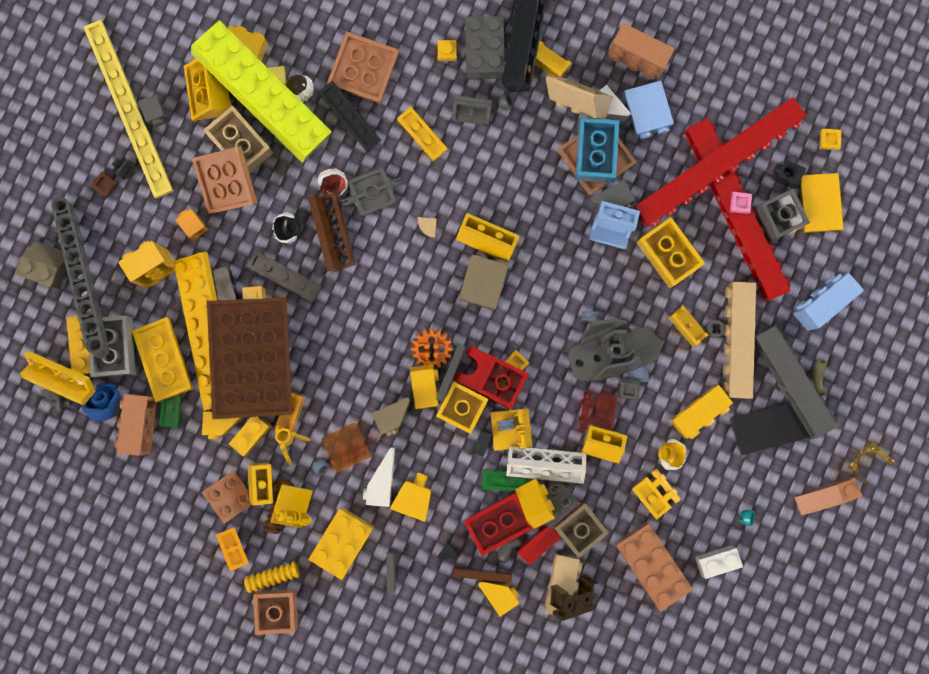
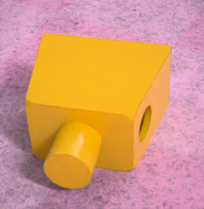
[390,472,432,522]

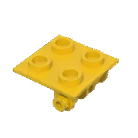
[490,409,532,451]
[270,484,313,528]

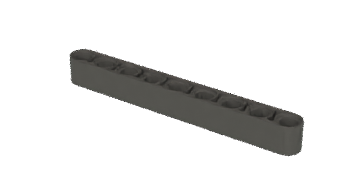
[51,197,109,358]

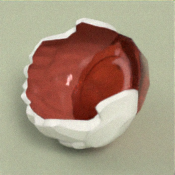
[318,168,348,196]

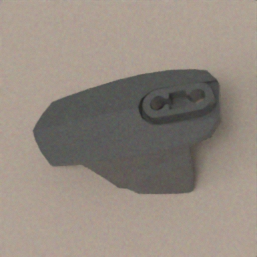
[568,318,661,381]

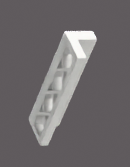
[506,446,586,484]

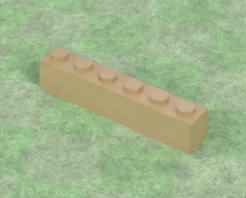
[722,282,756,399]

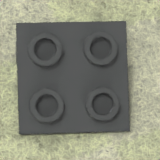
[545,481,580,529]

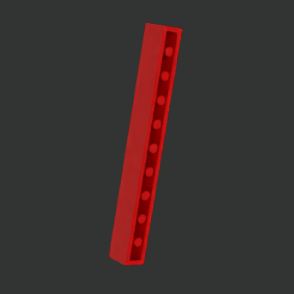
[633,97,807,228]
[684,119,791,302]

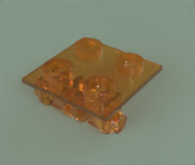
[321,422,372,473]

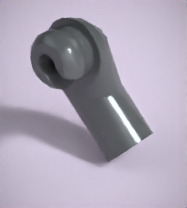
[497,537,521,563]

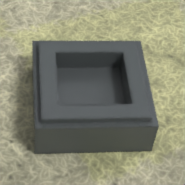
[618,378,641,400]

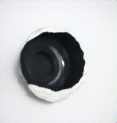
[272,212,301,244]

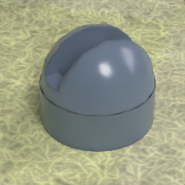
[312,459,329,476]

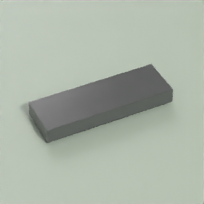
[436,343,465,402]

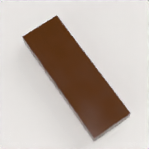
[453,566,512,583]

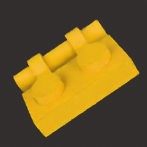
[631,468,681,520]

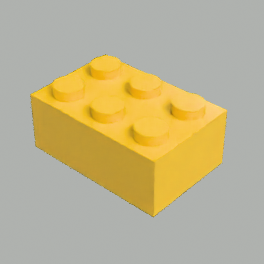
[636,217,705,288]
[118,241,176,289]
[308,507,374,580]

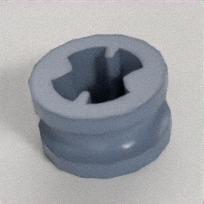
[581,311,599,322]
[497,419,515,431]

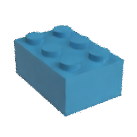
[575,118,619,183]

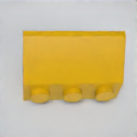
[184,58,231,121]

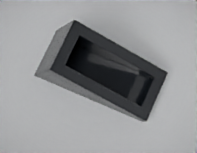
[472,431,492,457]

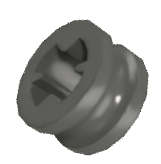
[706,320,725,338]

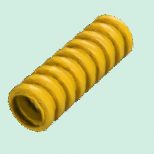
[244,561,300,593]

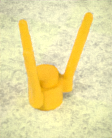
[275,428,310,466]

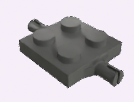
[341,167,403,217]

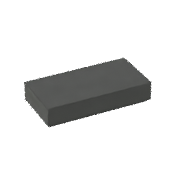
[386,551,396,593]

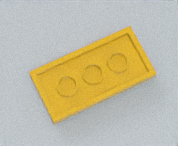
[132,317,193,403]

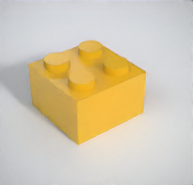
[436,382,488,434]

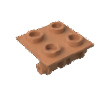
[201,470,252,524]

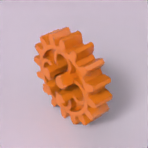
[411,327,453,368]

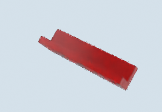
[516,505,580,565]

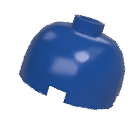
[80,383,121,422]

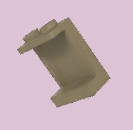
[459,253,509,311]

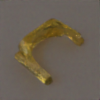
[848,442,894,484]

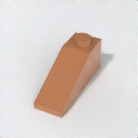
[794,477,862,515]

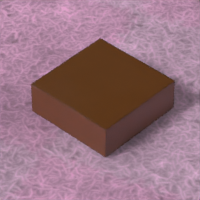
[90,171,119,198]

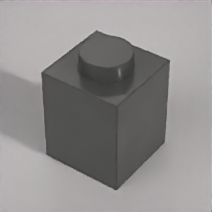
[138,94,169,127]

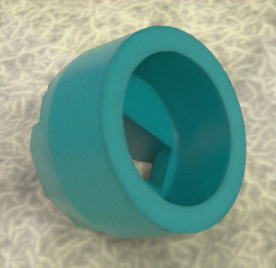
[739,510,754,526]

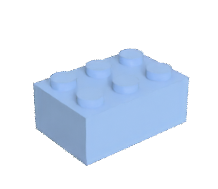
[793,273,864,331]

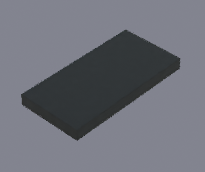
[730,402,810,456]

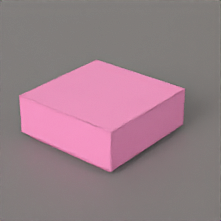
[730,192,752,214]

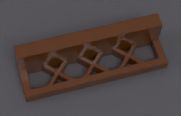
[308,192,356,272]

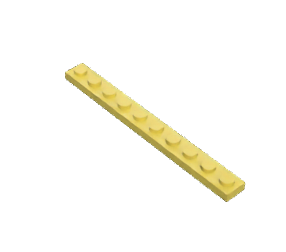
[84,20,174,199]

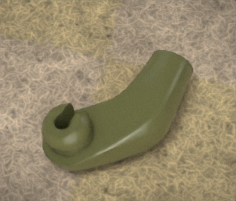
[810,359,827,396]

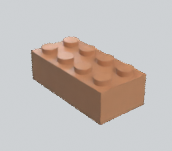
[614,521,693,612]

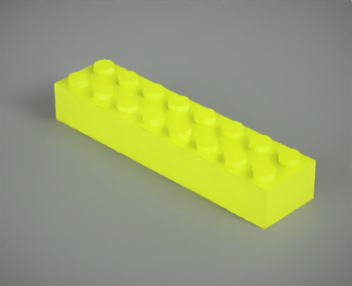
[191,20,332,163]

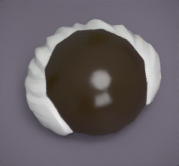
[285,74,314,103]

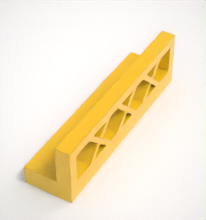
[20,351,96,405]

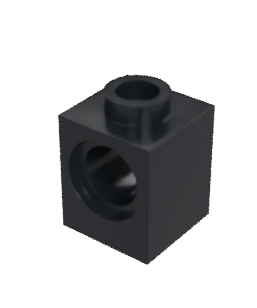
[773,159,806,189]

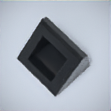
[438,541,458,559]

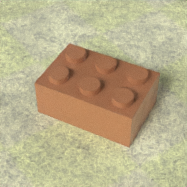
[608,23,675,80]
[115,394,157,456]

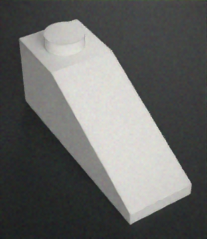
[363,447,395,507]

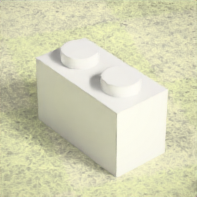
[695,545,743,579]

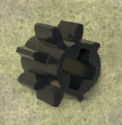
[111,156,136,180]

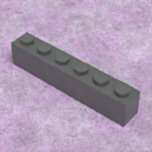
[754,325,838,439]

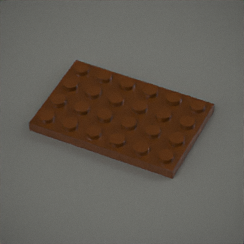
[207,297,293,419]

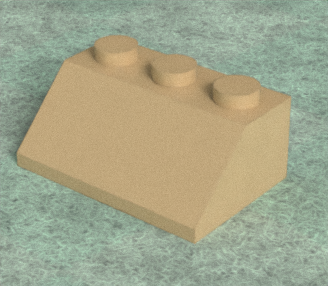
[546,76,613,119]

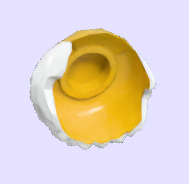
[658,439,687,470]

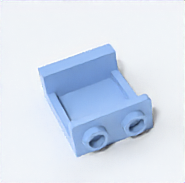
[622,81,674,139]
[589,201,640,249]

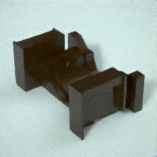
[550,575,598,621]

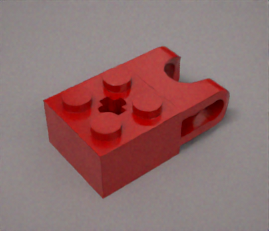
[453,346,529,411]

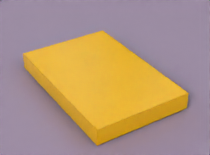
[799,173,843,233]

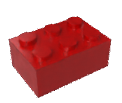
[463,492,534,556]

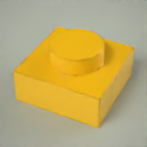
[438,40,457,61]
[819,129,841,150]

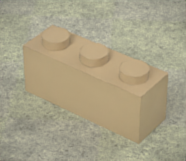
[544,553,582,615]

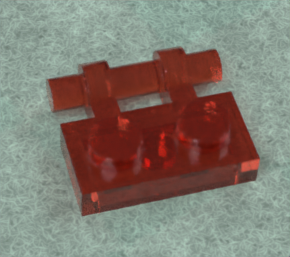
[578,392,617,432]

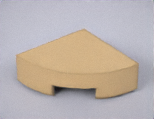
[418,217,437,238]

